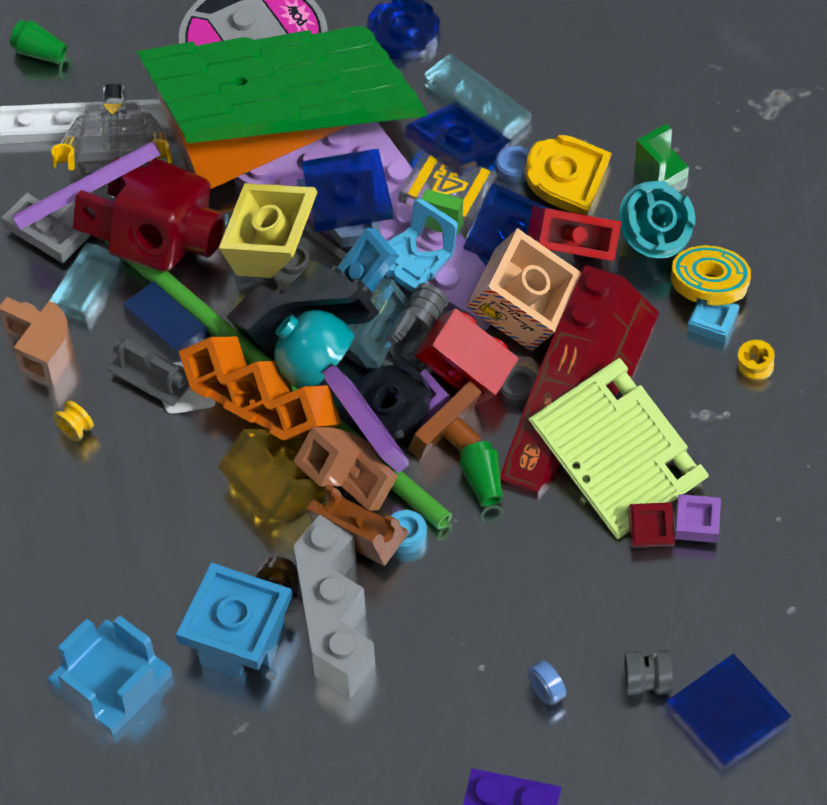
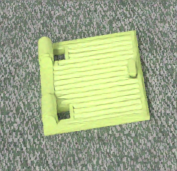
[528,358,709,540]

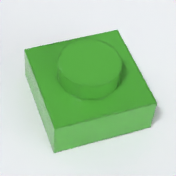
[422,189,463,236]

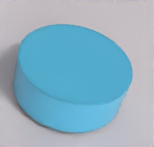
[391,510,427,554]

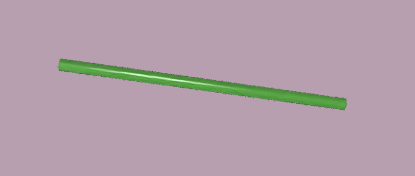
[105,240,452,530]

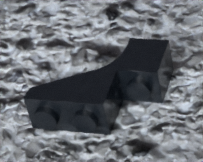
[227,261,380,355]

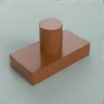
[408,381,482,460]

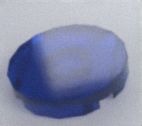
[367,0,440,60]

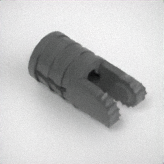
[385,283,449,362]

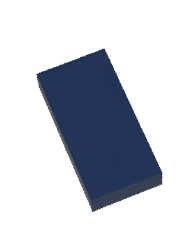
[123,281,207,359]

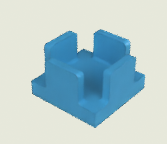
[176,562,292,679]
[47,615,172,737]

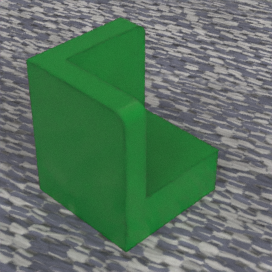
[634,124,689,186]

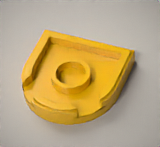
[524,135,612,215]

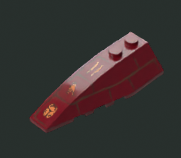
[500,265,659,496]

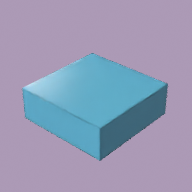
[687,298,740,344]

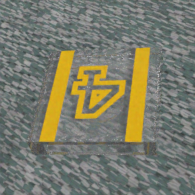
[398,146,498,229]

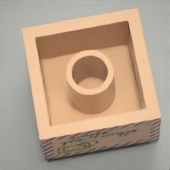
[466,228,582,352]

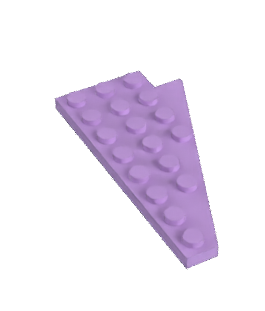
[234,122,490,331]

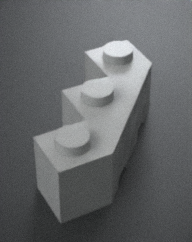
[294,515,376,699]

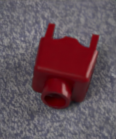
[73,157,225,272]

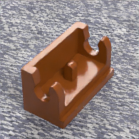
[306,485,409,566]

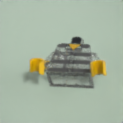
[51,84,173,175]

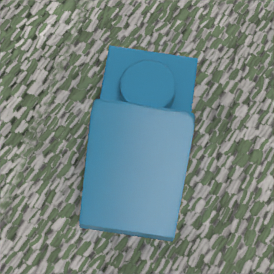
[337,228,399,302]

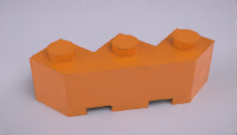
[179,336,342,440]

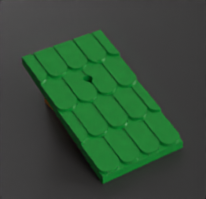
[136,26,427,189]

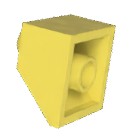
[219,183,317,278]

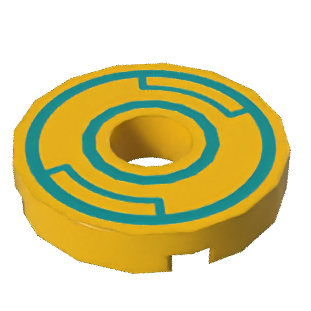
[671,245,751,306]

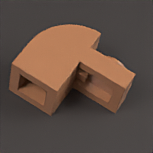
[0,297,73,386]
[293,427,398,511]

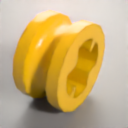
[738,339,775,380]
[52,401,94,442]

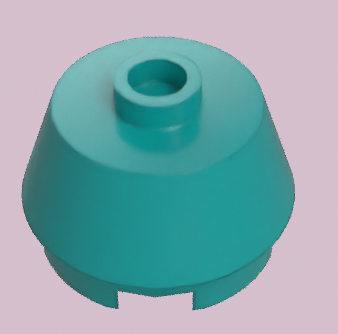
[618,181,695,258]

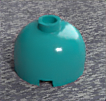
[274,310,354,389]

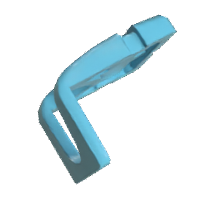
[385,198,458,293]

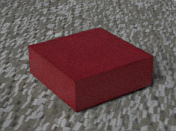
[628,502,675,548]

